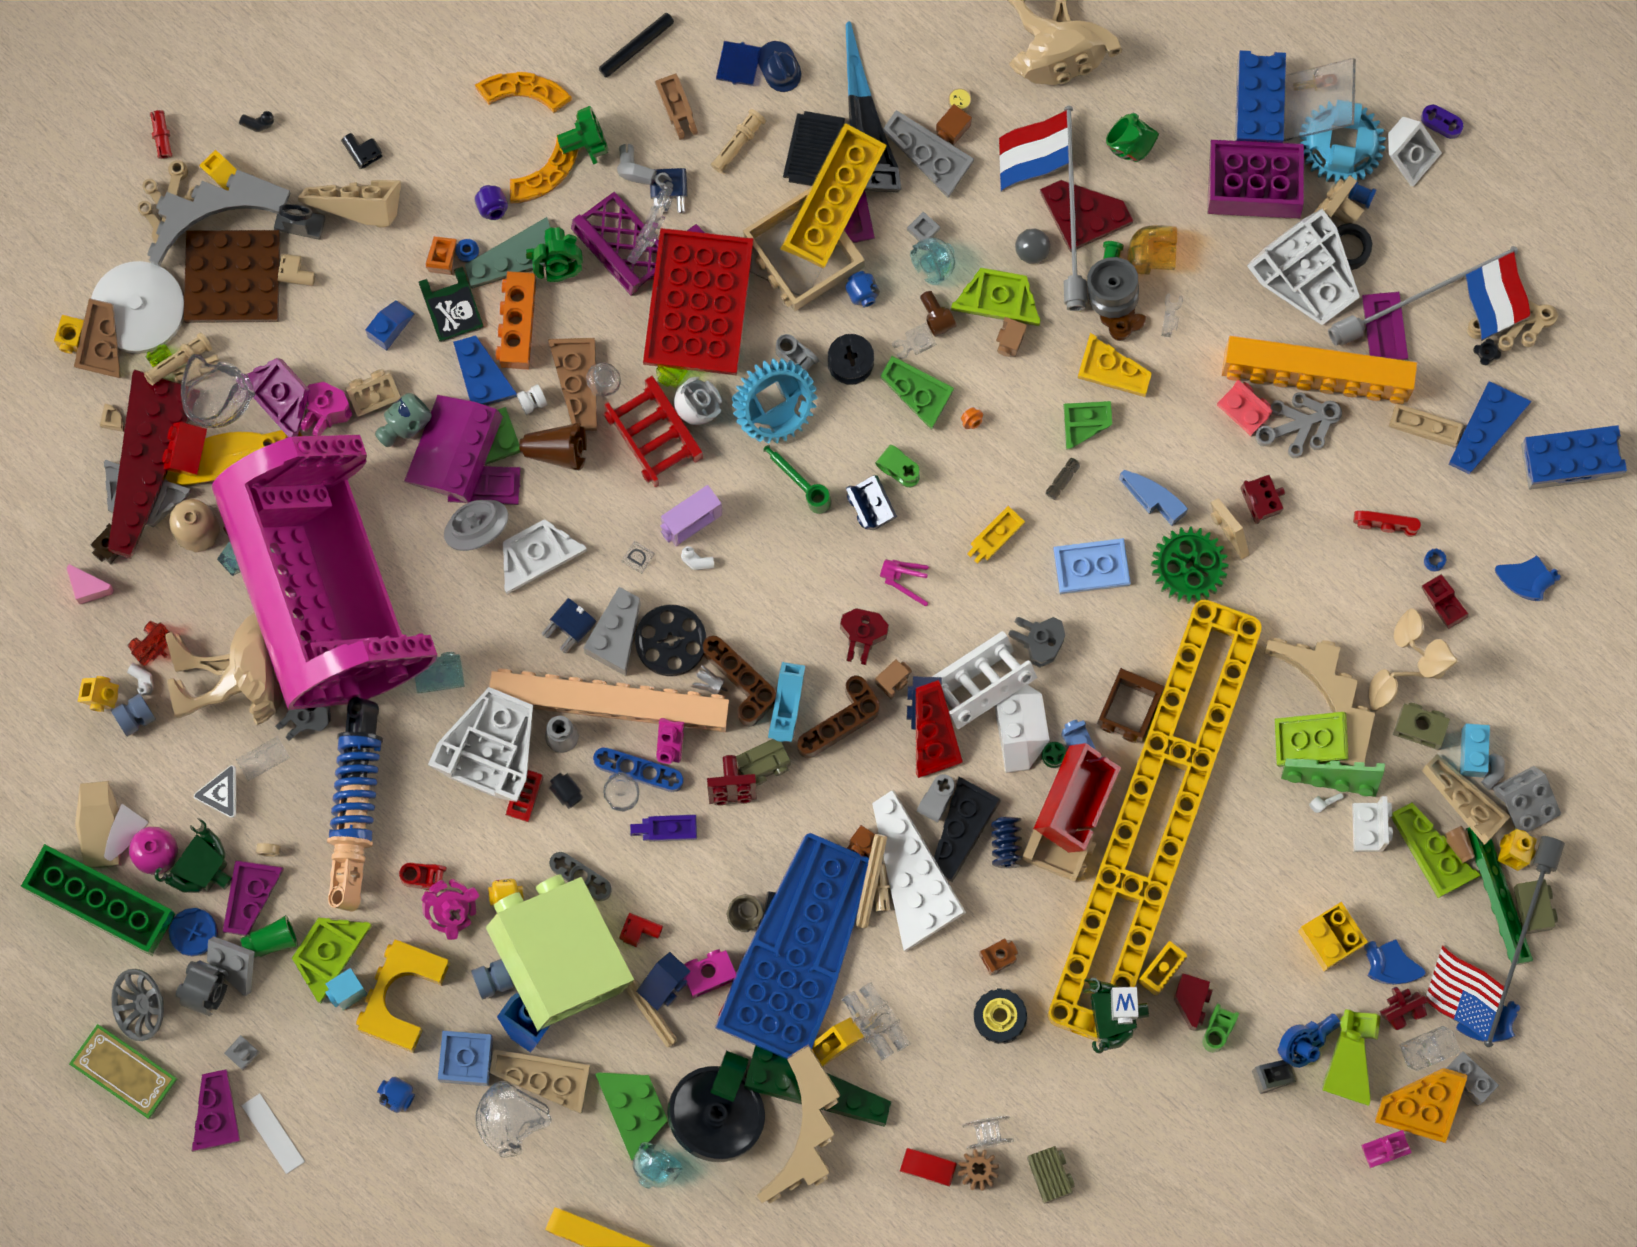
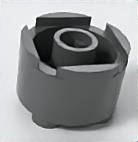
[176,960,229,1016]

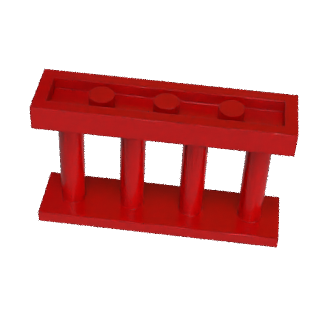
[604,375,703,487]

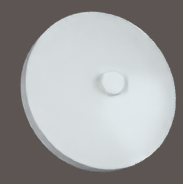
[91,261,184,354]

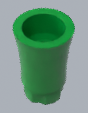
[240,915,298,958]

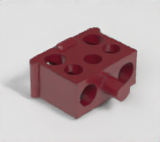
[1240,475,1285,524]

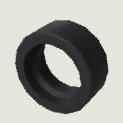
[1337,223,1373,270]

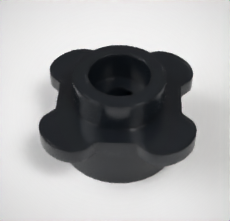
[1473,339,1501,366]

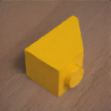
[812,1017,864,1067]

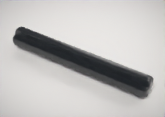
[599,13,674,78]

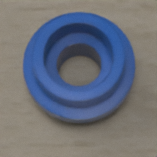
[455,239,479,262]

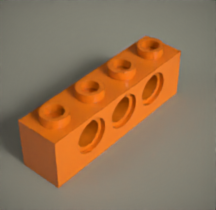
[496,271,537,370]

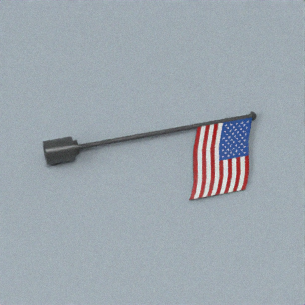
[1426,836,1565,1048]

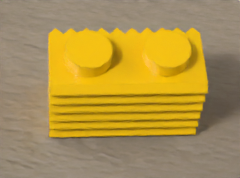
[1138,941,1187,996]

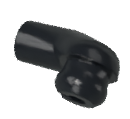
[239,111,274,132]

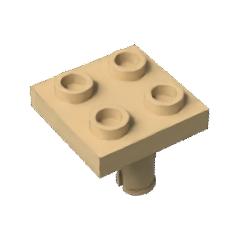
[1313,176,1364,224]

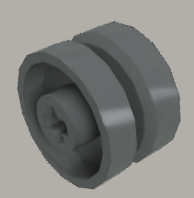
[1087,257,1139,318]

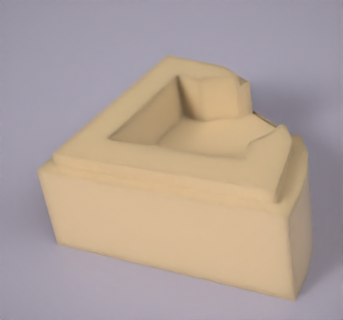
[99,403,124,432]

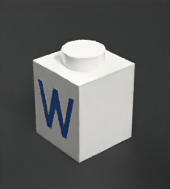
[1111,987,1138,1024]

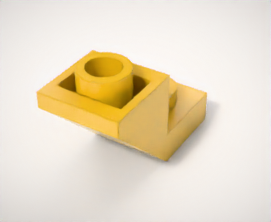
[199,150,237,191]

